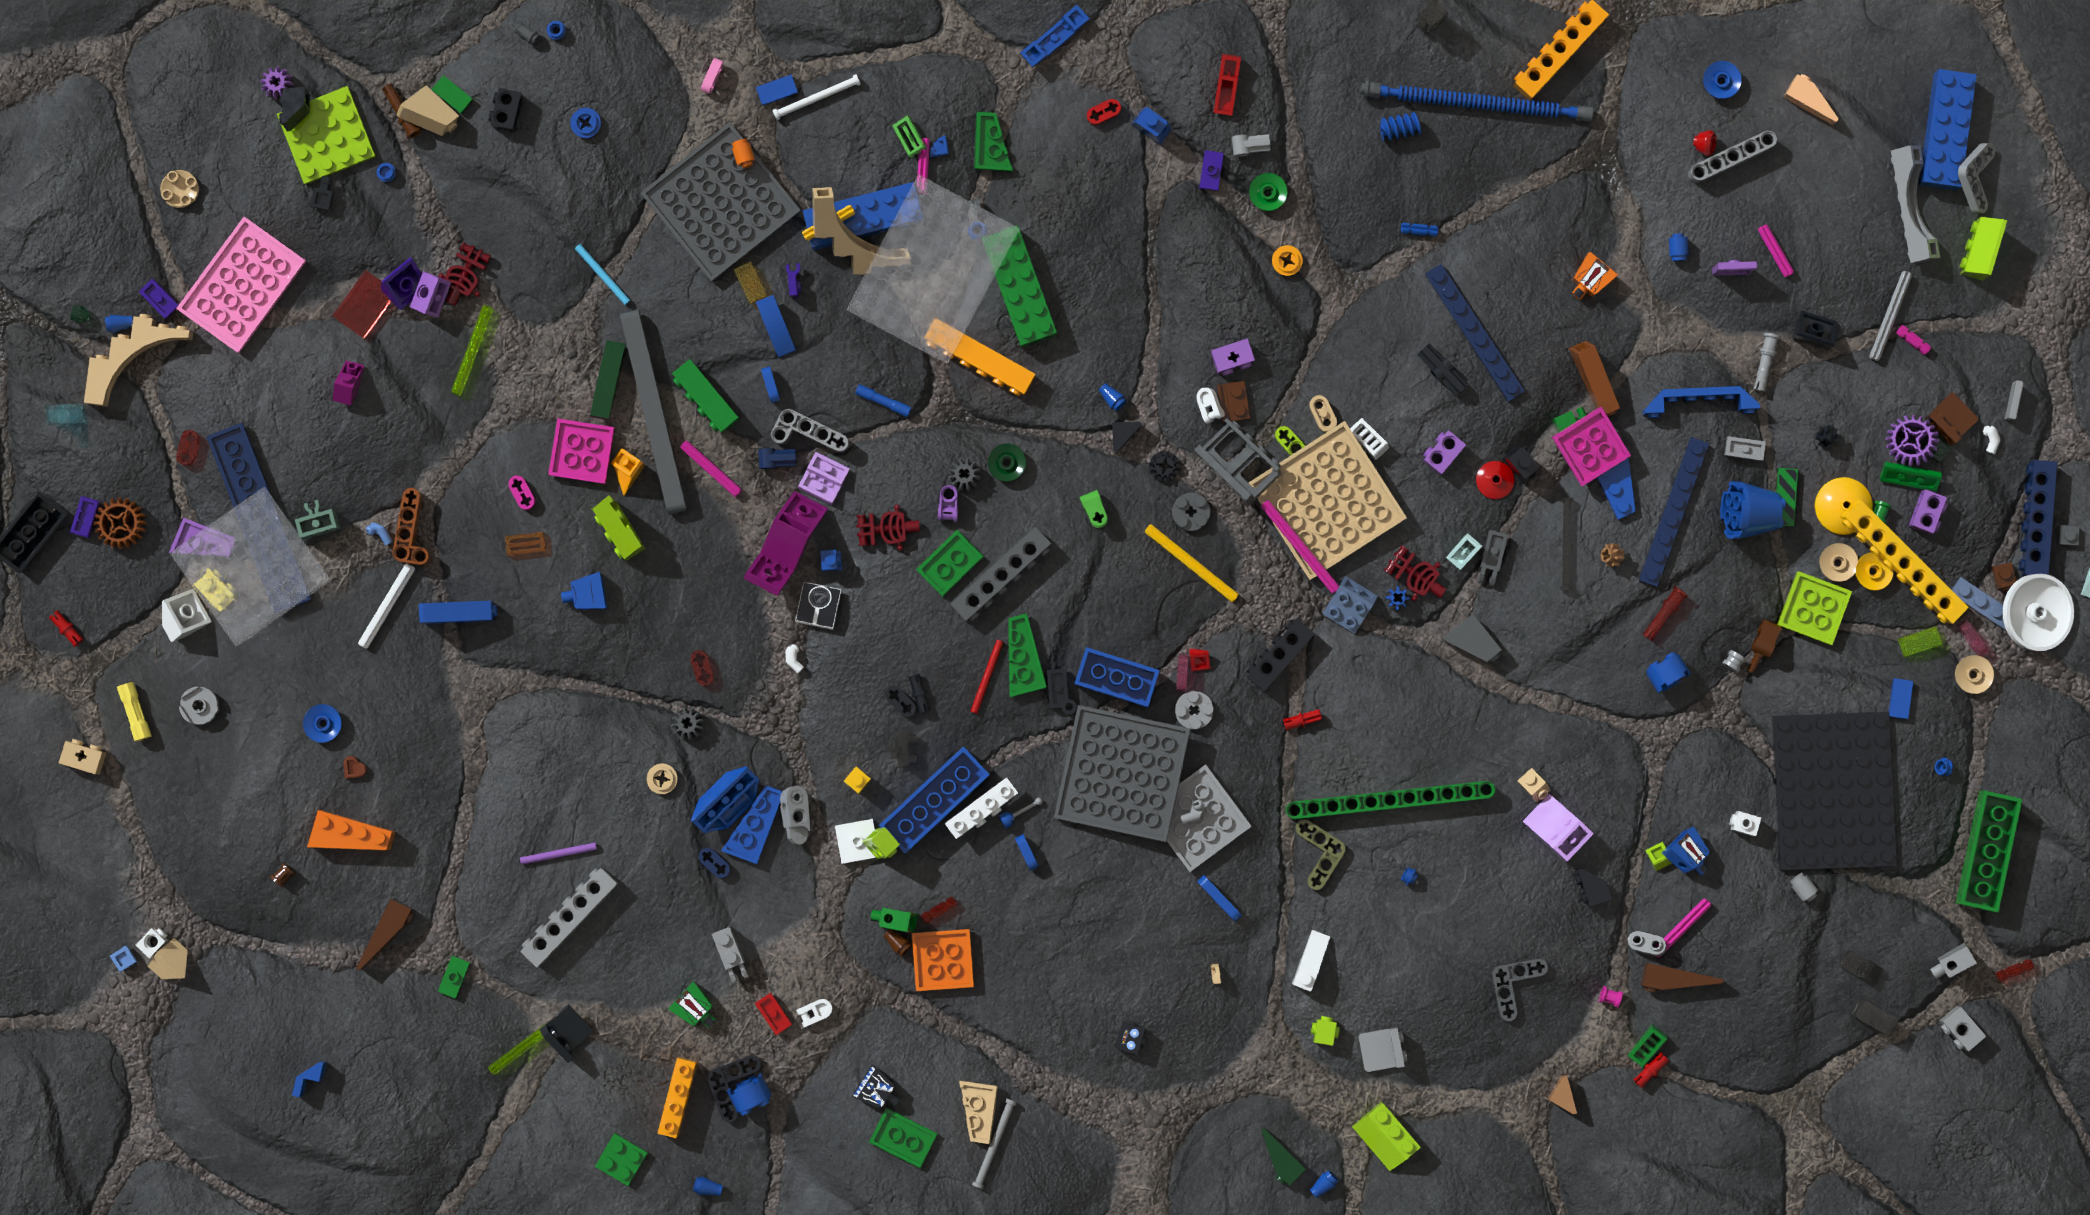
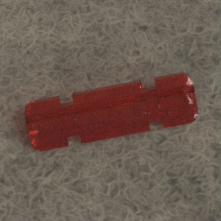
[921,897,957,923]
[1996,959,2034,982]

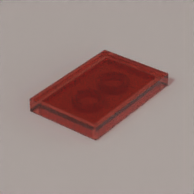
[332,270,391,338]

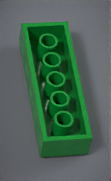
[982,225,1057,348]
[1955,790,2022,913]

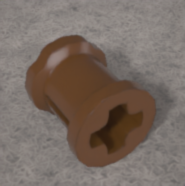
[270,862,296,888]

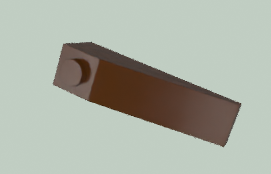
[356,899,415,970]
[1641,963,1724,992]

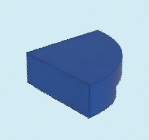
[930,135,949,158]

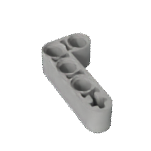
[771,409,849,453]

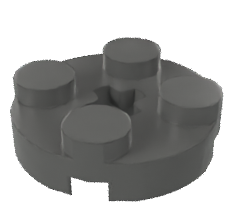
[1172,493,1210,531]

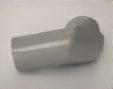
[1180,800,1204,825]

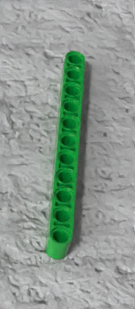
[1285,781,1495,819]

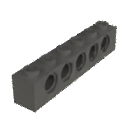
[951,527,1051,622]

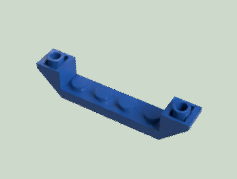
[1642,386,1760,418]

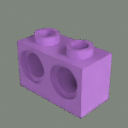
[1423,430,1466,476]
[1908,489,1948,535]

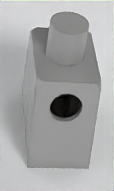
[1930,943,1977,979]

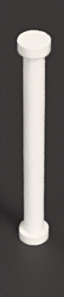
[773,74,861,120]

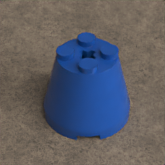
[1720,481,1785,539]

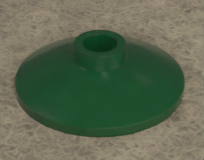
[988,443,1026,482]

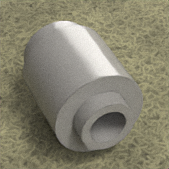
[1790,873,1818,902]

